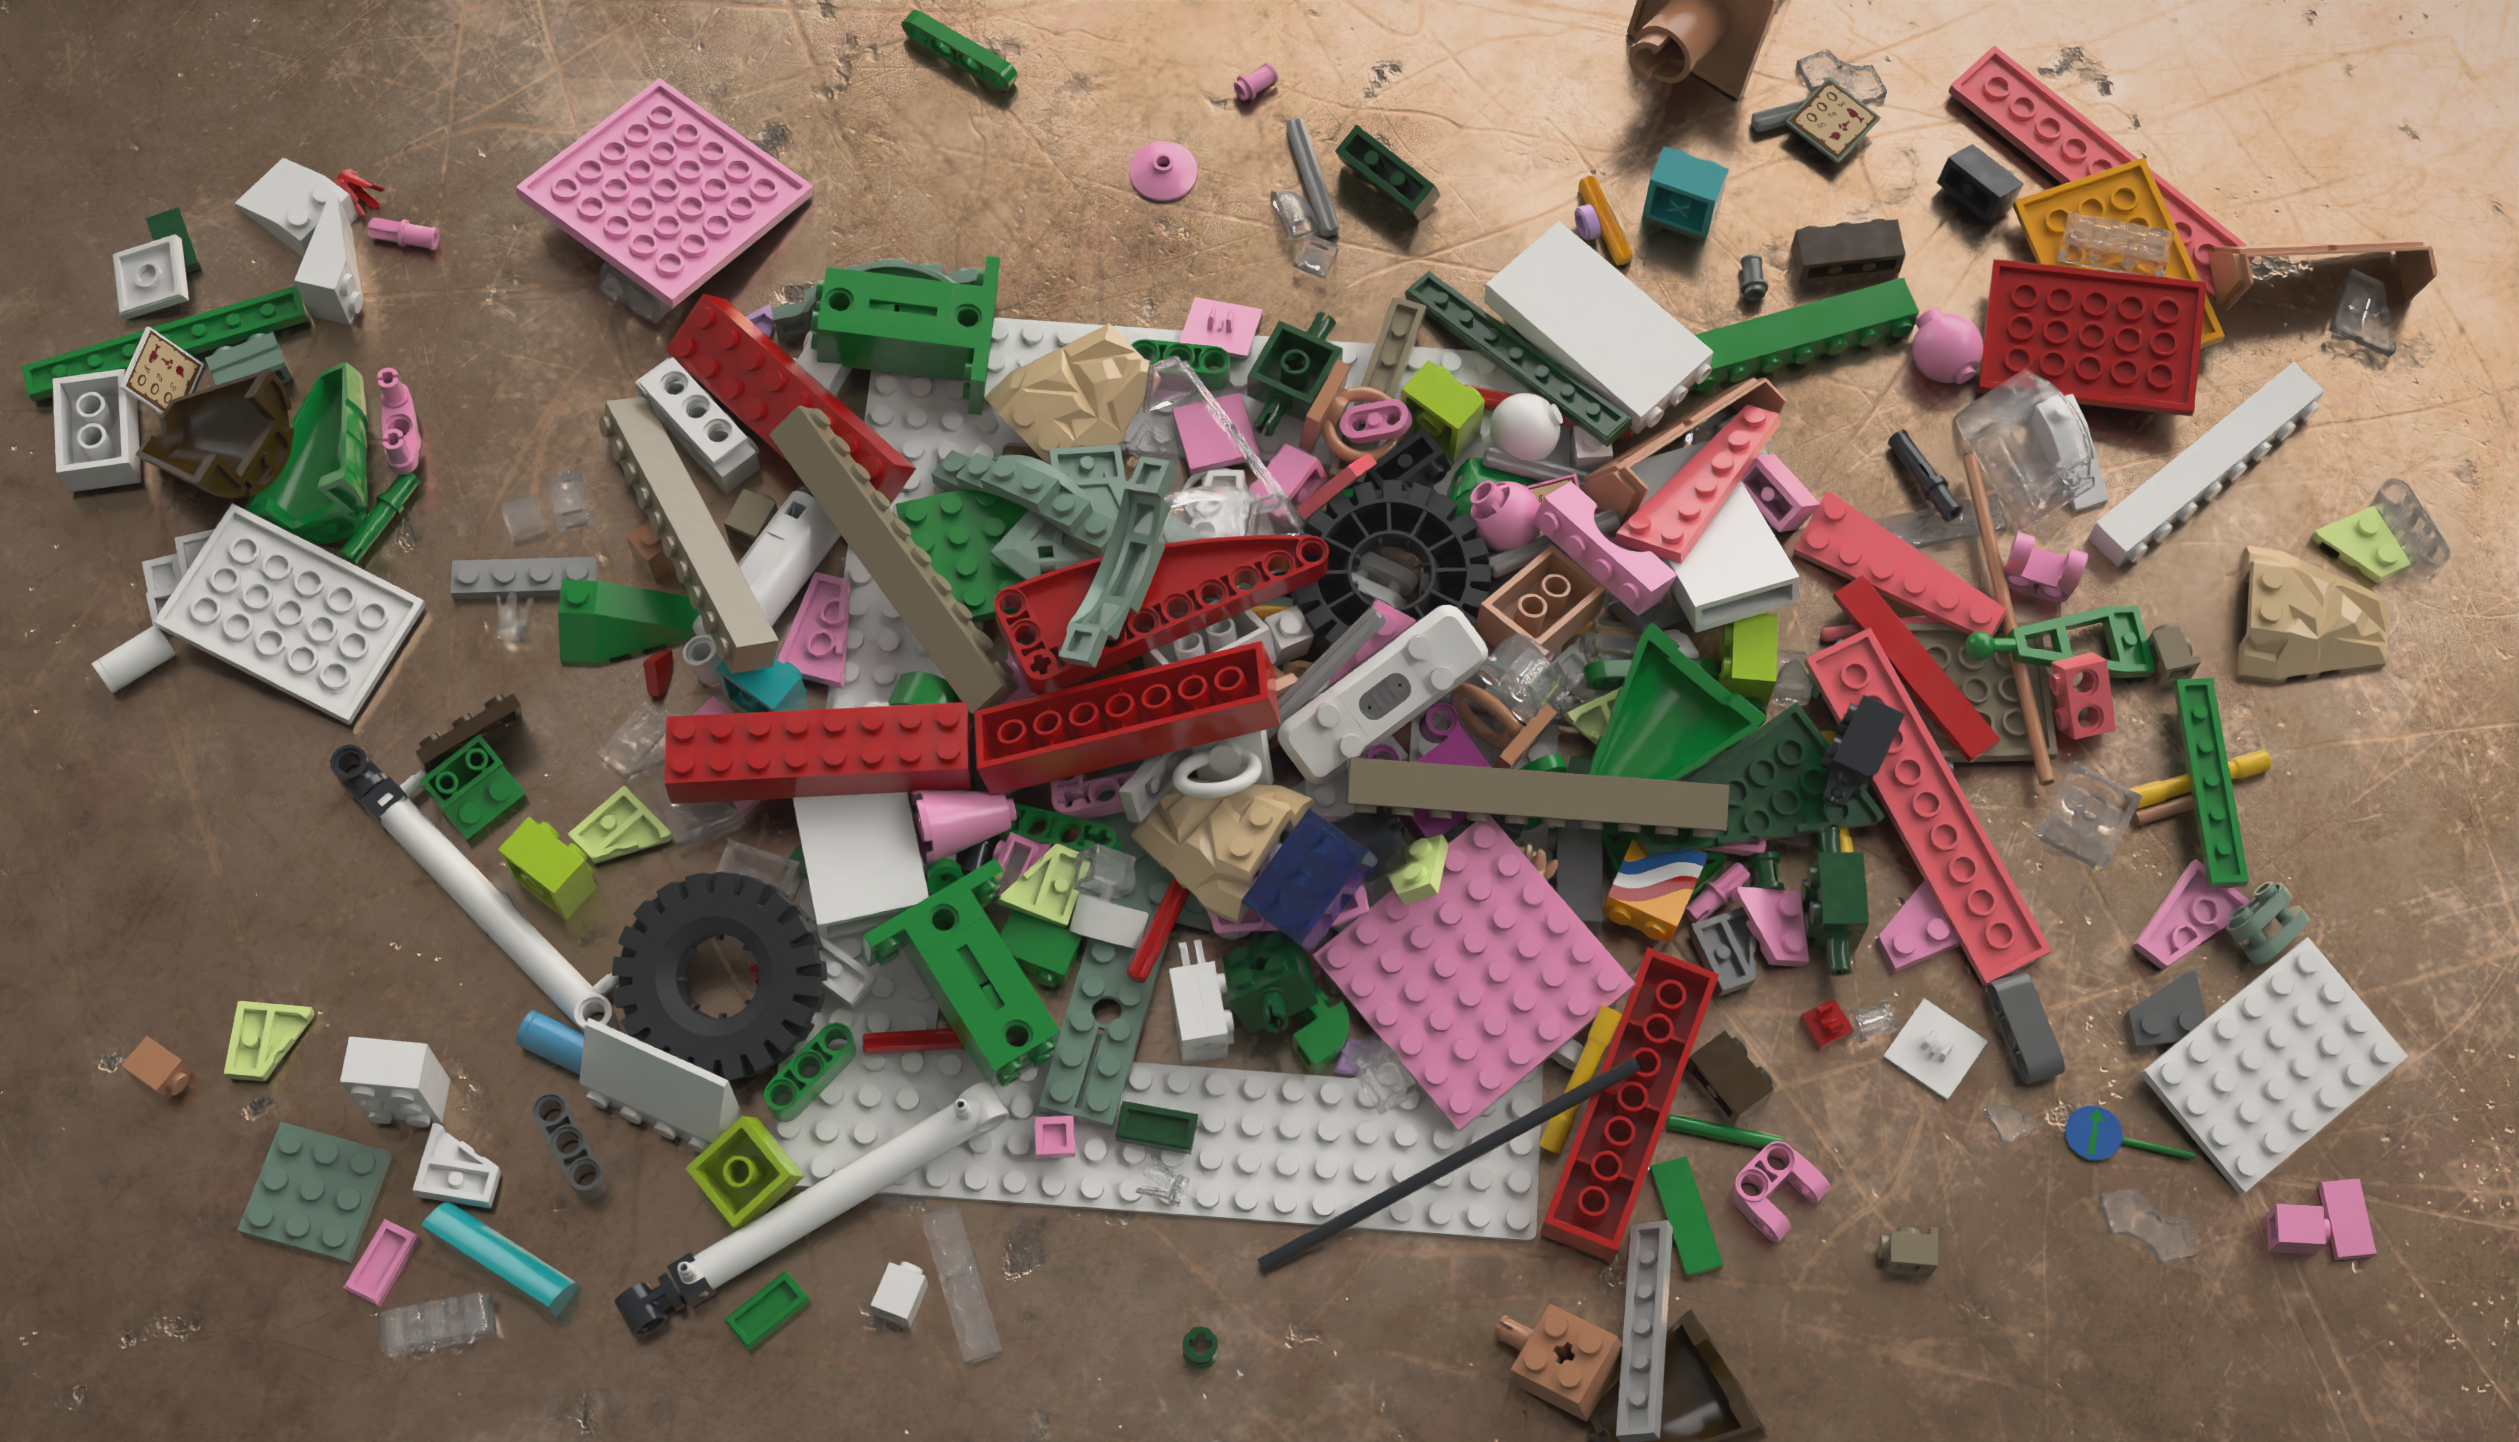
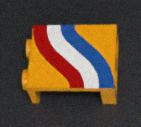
[1602,839,1708,943]

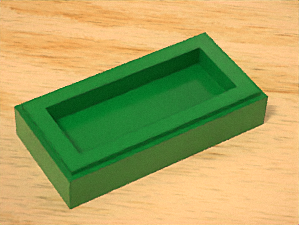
[723,1270,811,1352]

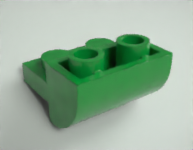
[419,734,526,841]

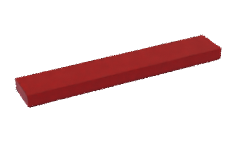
[1832,575,2001,763]

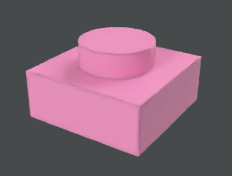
[1035,1116,1075,1159]

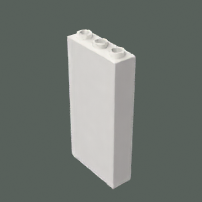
[1484,221,1714,434]
[1630,440,1799,633]
[793,702,929,939]

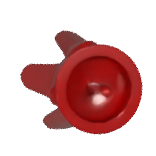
[334,169,385,217]

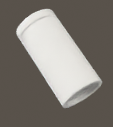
[92,625,177,694]

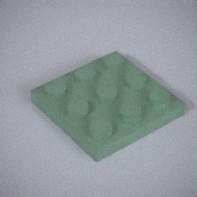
[237,1122,393,1265]

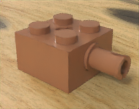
[1494,1303,1622,1422]

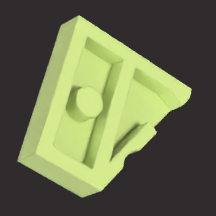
[2311,506,2411,583]
[568,786,673,864]
[1387,834,1449,905]
[997,843,1091,928]
[224,1001,314,1081]

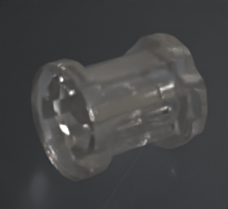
[1848,999,1898,1043]

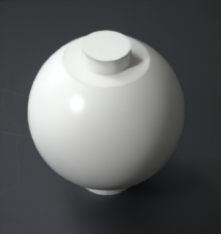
[1482,393,1563,461]

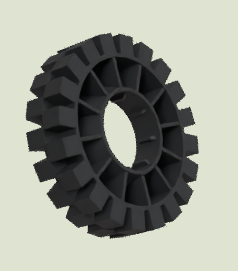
[1291,480,1491,654]
[612,872,827,1081]

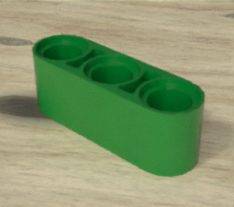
[1131,339,1230,391]
[764,1022,856,1122]

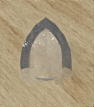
[1270,190,1320,240]

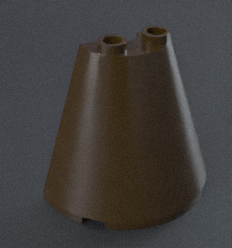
[135,369,294,498]
[1589,1309,1769,1442]

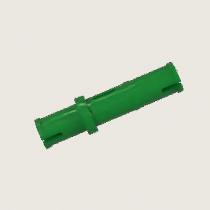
[337,472,421,566]

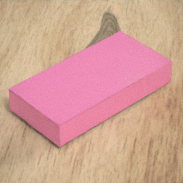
[2318,1179,2377,1261]
[343,1219,420,1308]

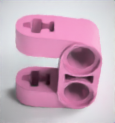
[2004,531,2088,603]
[1730,1141,1831,1243]

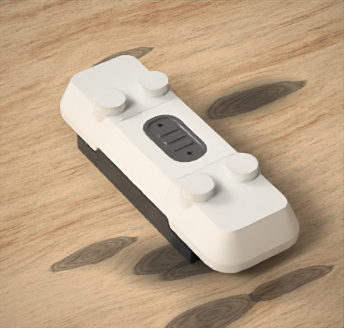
[1278,605,1488,784]

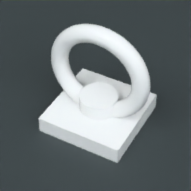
[1172,730,1274,798]

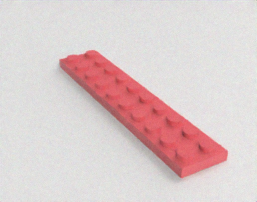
[1948,45,2255,301]
[1804,627,2052,986]

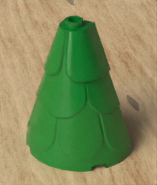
[245,361,368,544]
[1587,622,1767,781]

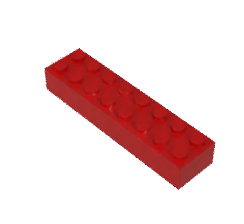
[665,294,917,504]
[974,641,1281,796]
[664,702,972,804]
[1540,948,1720,1263]

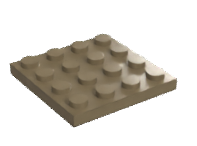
[1900,621,2058,762]

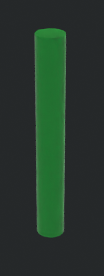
[1666,1114,1783,1148]

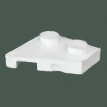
[412,1123,501,1209]

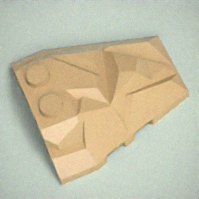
[984,323,1159,464]
[2237,546,2389,683]
[1131,778,1315,924]

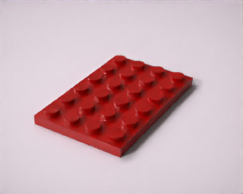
[1978,259,2207,417]

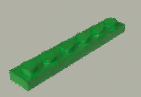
[2173,678,2249,889]

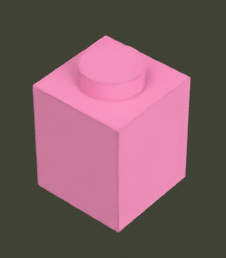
[2266,1204,2330,1254]

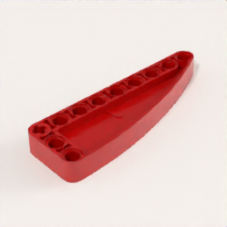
[994,535,1329,695]

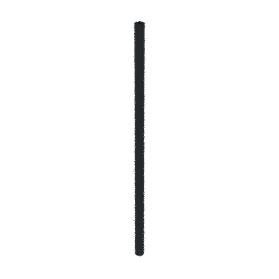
[1257,1057,1641,1273]

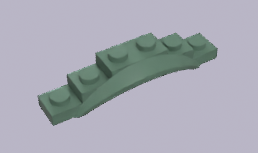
[771,258,978,337]
[931,450,1116,557]
[1058,456,1177,668]

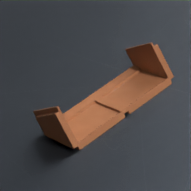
[2208,240,2437,310]
[1580,378,1787,526]

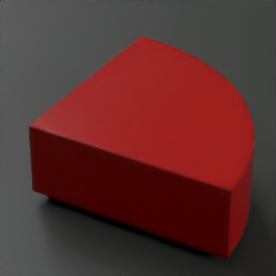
[643,650,673,696]

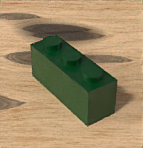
[1335,124,1441,222]

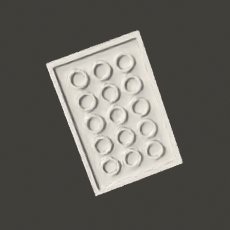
[153,503,425,725]
[2140,937,2408,1195]

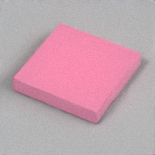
[1172,392,1259,475]

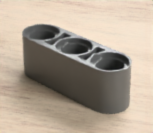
[1987,972,2065,1084]
[532,1093,608,1201]

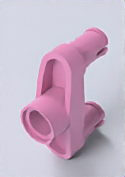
[377,368,422,475]

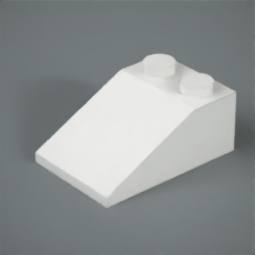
[234,158,359,258]
[294,192,363,325]

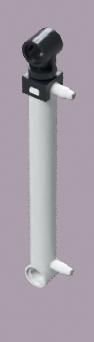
[330,744,618,1034]
[614,1081,1009,1337]

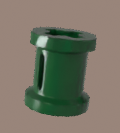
[1748,852,1785,890]
[1182,1326,1218,1371]

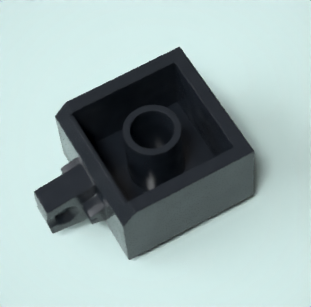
[1820,695,1905,809]

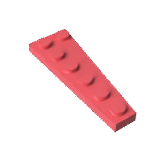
[1616,404,1780,564]
[1794,491,2006,638]

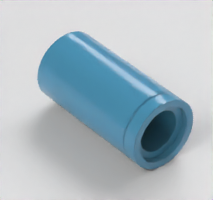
[516,1010,584,1075]

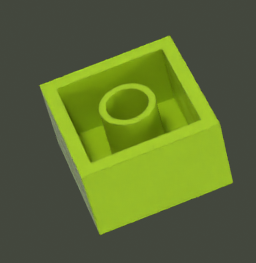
[1401,360,1485,463]
[1717,613,1778,710]
[498,817,597,920]
[685,1116,805,1228]

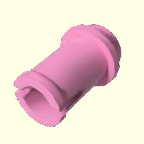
[1234,63,1278,101]

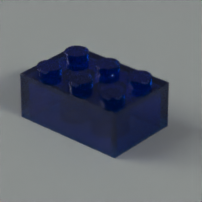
[1241,808,1379,953]

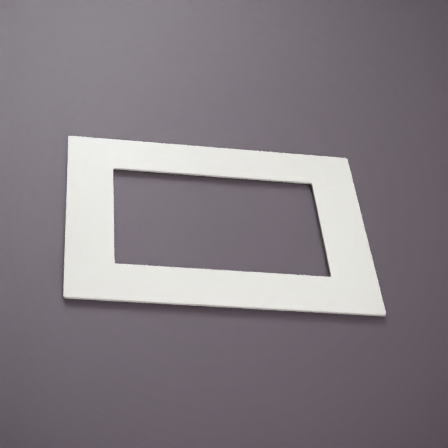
[770,318,1571,1242]

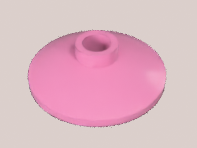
[1129,141,1197,202]

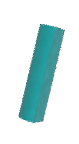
[421,1202,579,1319]

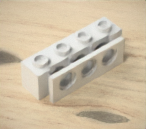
[635,357,760,493]

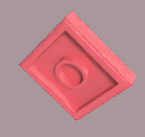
[1296,453,1377,520]

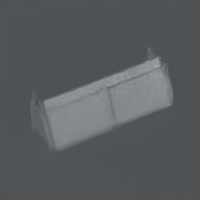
[1143,355,1305,536]

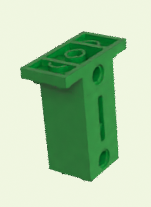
[811,256,1000,415]
[861,858,1061,1087]

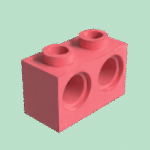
[2049,652,2116,740]

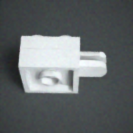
[1169,939,1234,1065]

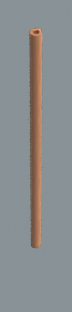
[1962,454,2055,786]

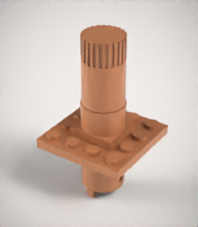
[1627,0,1779,100]

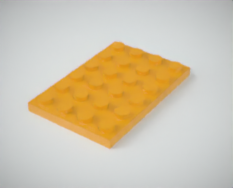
[2013,157,2225,349]

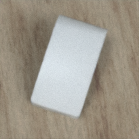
[1069,893,1148,949]

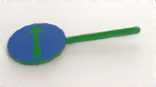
[2065,1106,2196,1161]

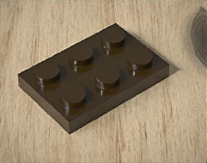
[415,693,522,773]

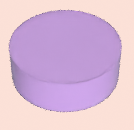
[1574,204,1601,241]

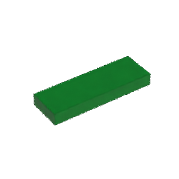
[1649,1156,1724,1279]

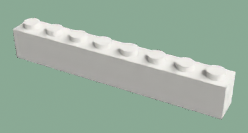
[2088,362,2325,568]

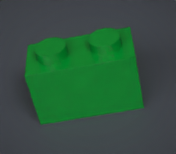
[1000,909,1083,988]

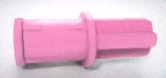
[368,217,439,250]
[1684,863,1750,923]

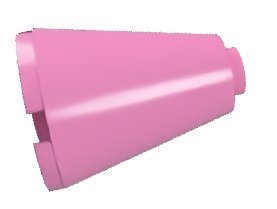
[911,790,1017,864]

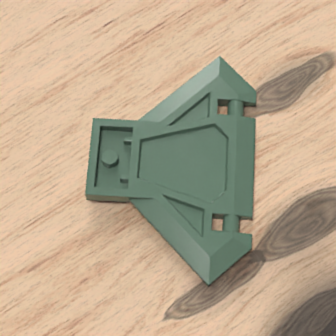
[990,445,1205,580]

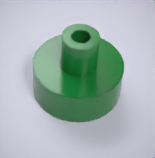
[925,858,964,895]

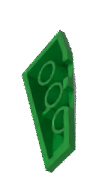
[558,580,699,665]

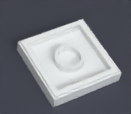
[113,234,189,320]

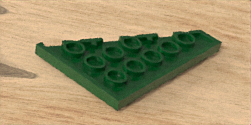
[1628,702,1886,857]

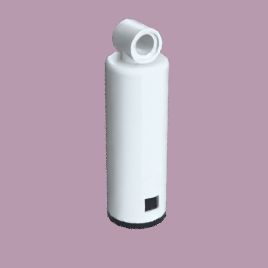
[683,485,841,685]

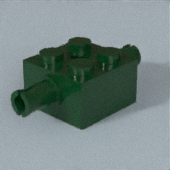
[1247,312,1343,437]
[1801,827,1869,976]
[1222,929,1318,1034]

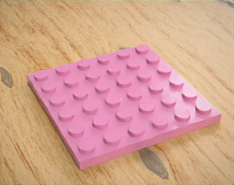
[516,78,813,309]
[1312,816,1636,1132]

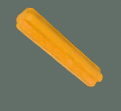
[1578,175,1633,266]

